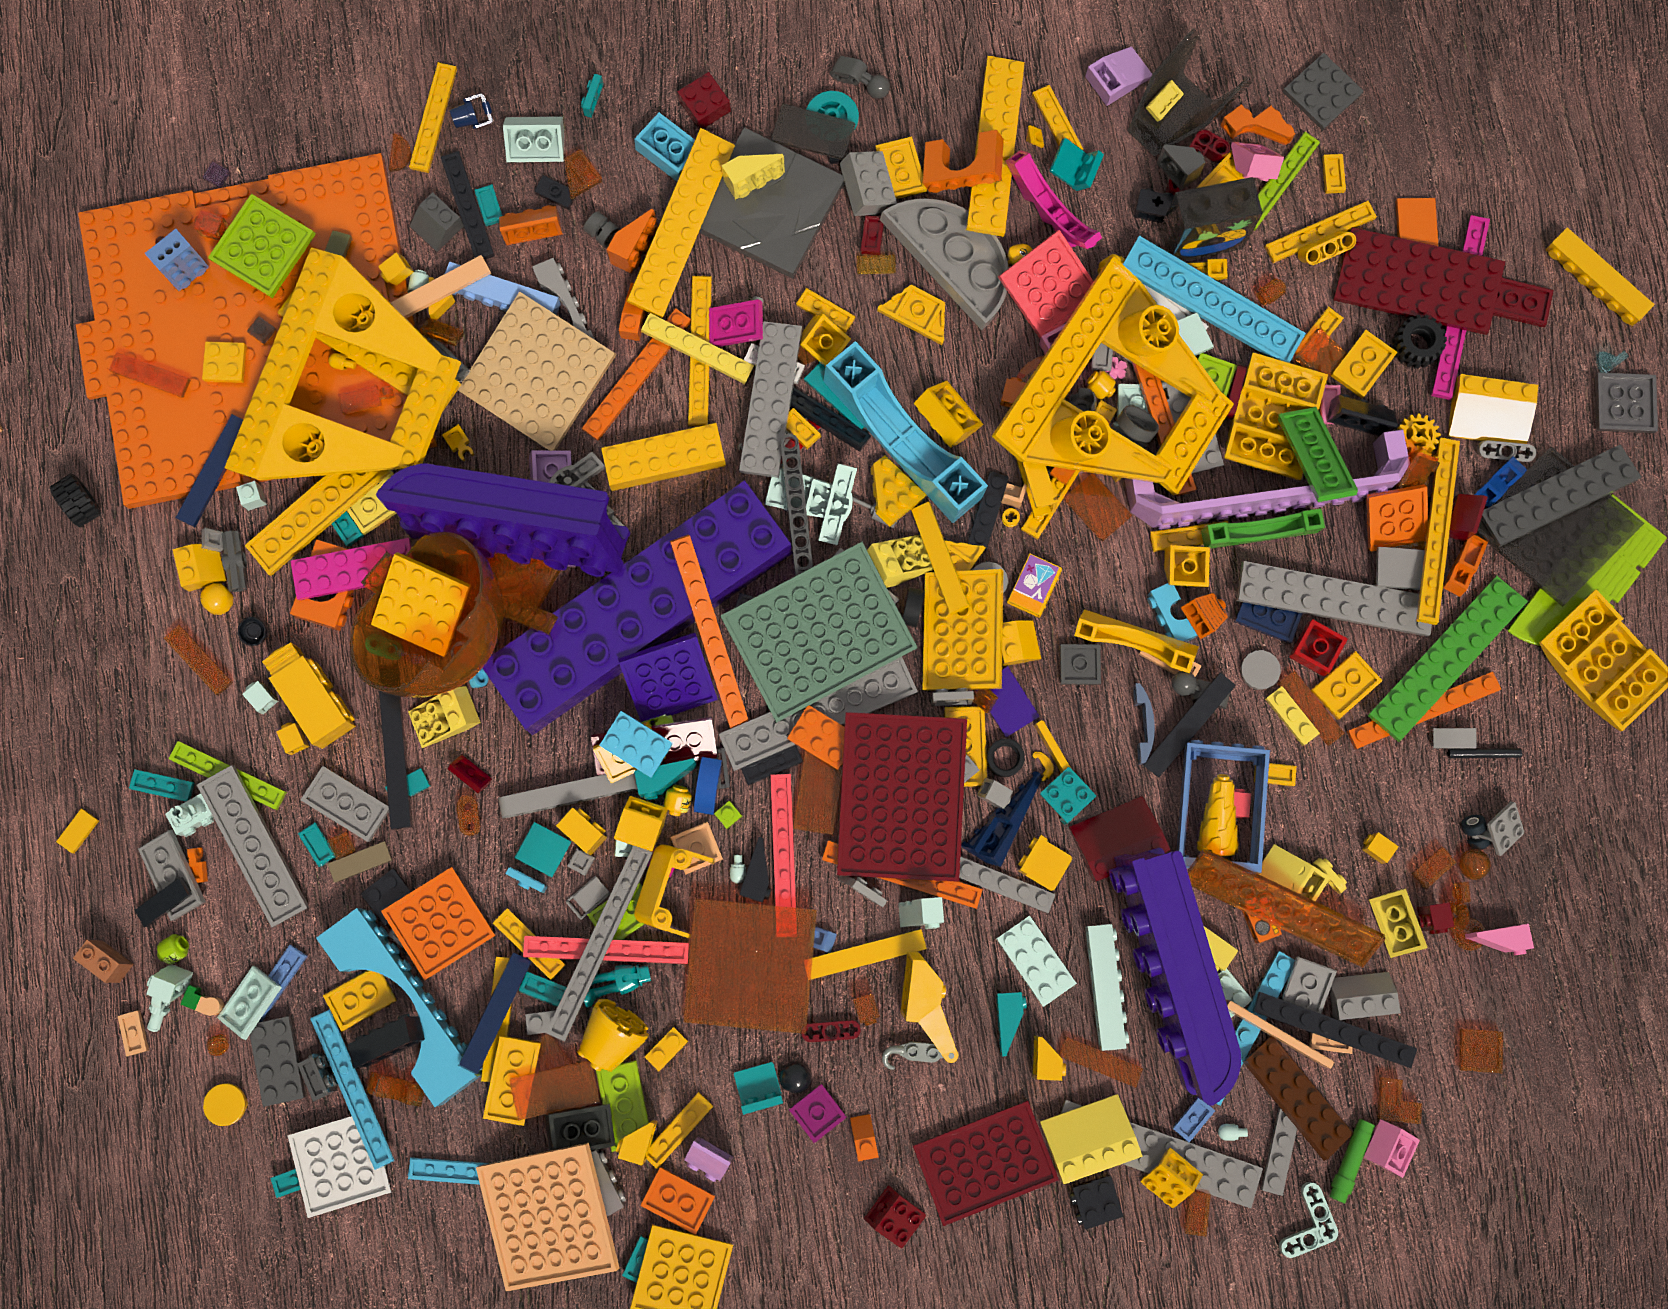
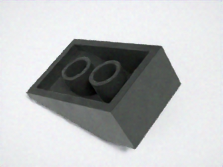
[545,1104,615,1151]

